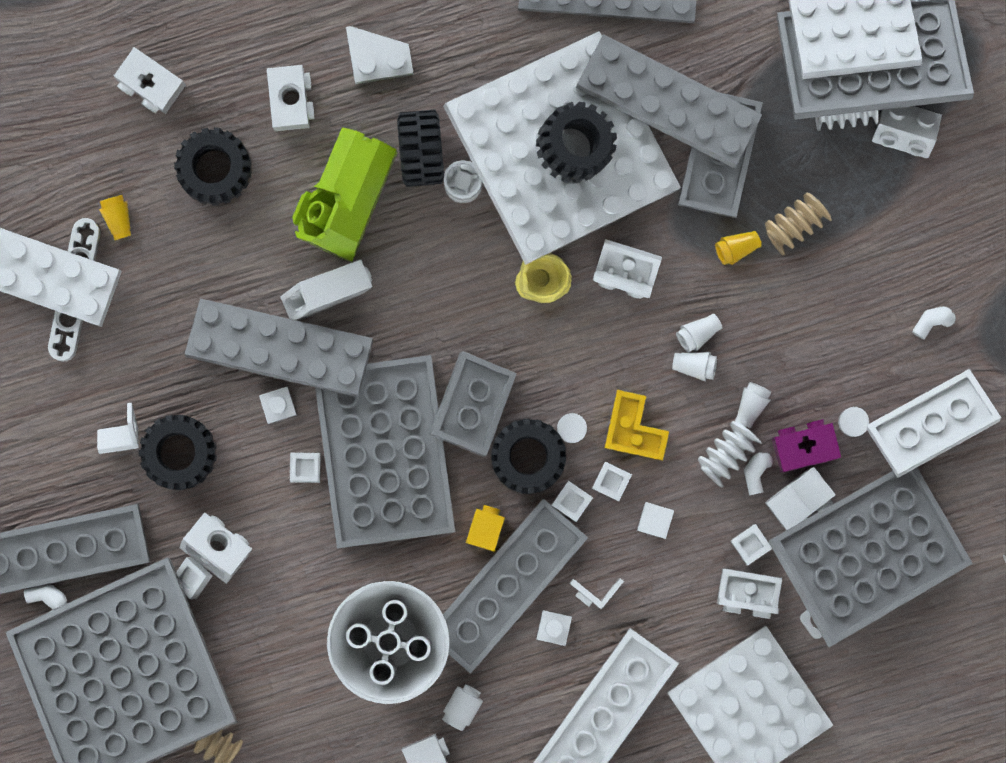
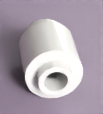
[442,684,483,731]

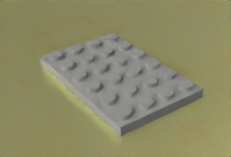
[777,0,974,120]
[315,355,456,549]
[768,468,973,647]

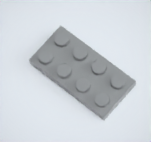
[678,92,763,218]

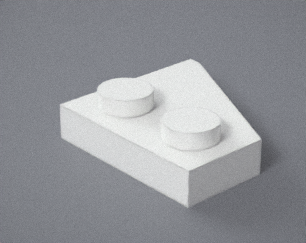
[346,26,414,84]

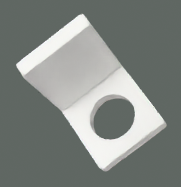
[97,403,139,454]
[569,578,624,609]

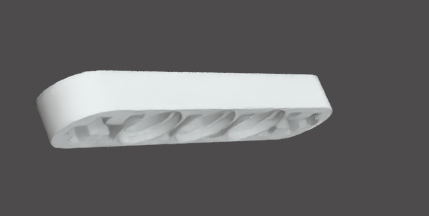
[48,218,101,361]

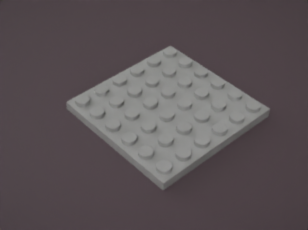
[5,557,238,763]

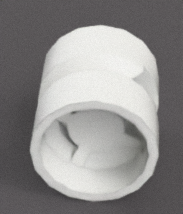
[443,160,482,203]

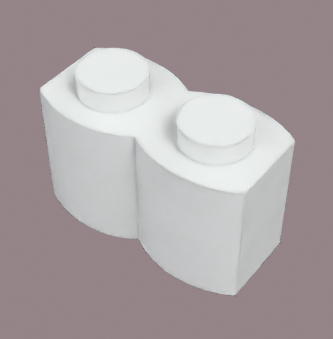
[765,466,835,530]

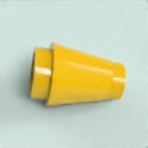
[99,195,131,240]
[715,231,761,265]

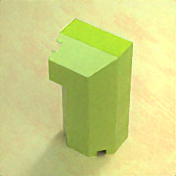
[292,127,398,262]

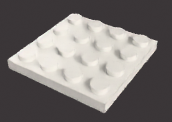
[788,0,922,79]
[667,626,833,763]

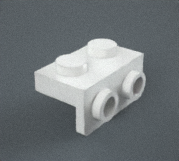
[872,106,942,158]
[593,239,662,299]
[717,568,782,619]

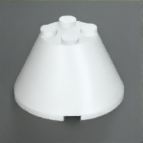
[327,581,449,704]

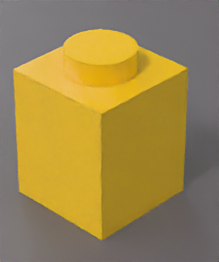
[466,505,505,551]

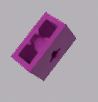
[772,419,841,473]

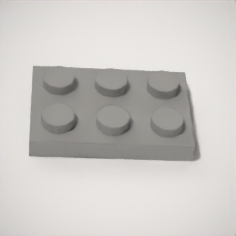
[429,351,517,457]

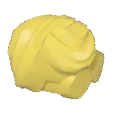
[515,253,572,303]

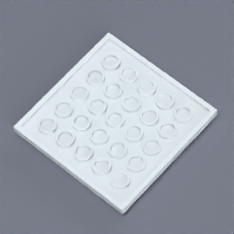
[443,31,681,265]

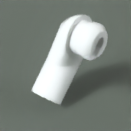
[912,306,956,340]
[744,452,773,496]
[24,584,67,610]

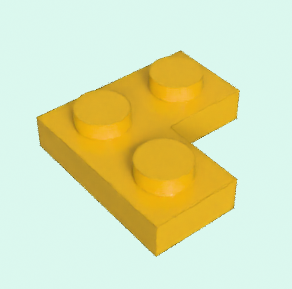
[604,390,669,461]

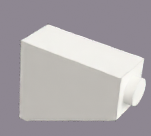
[280,260,373,321]

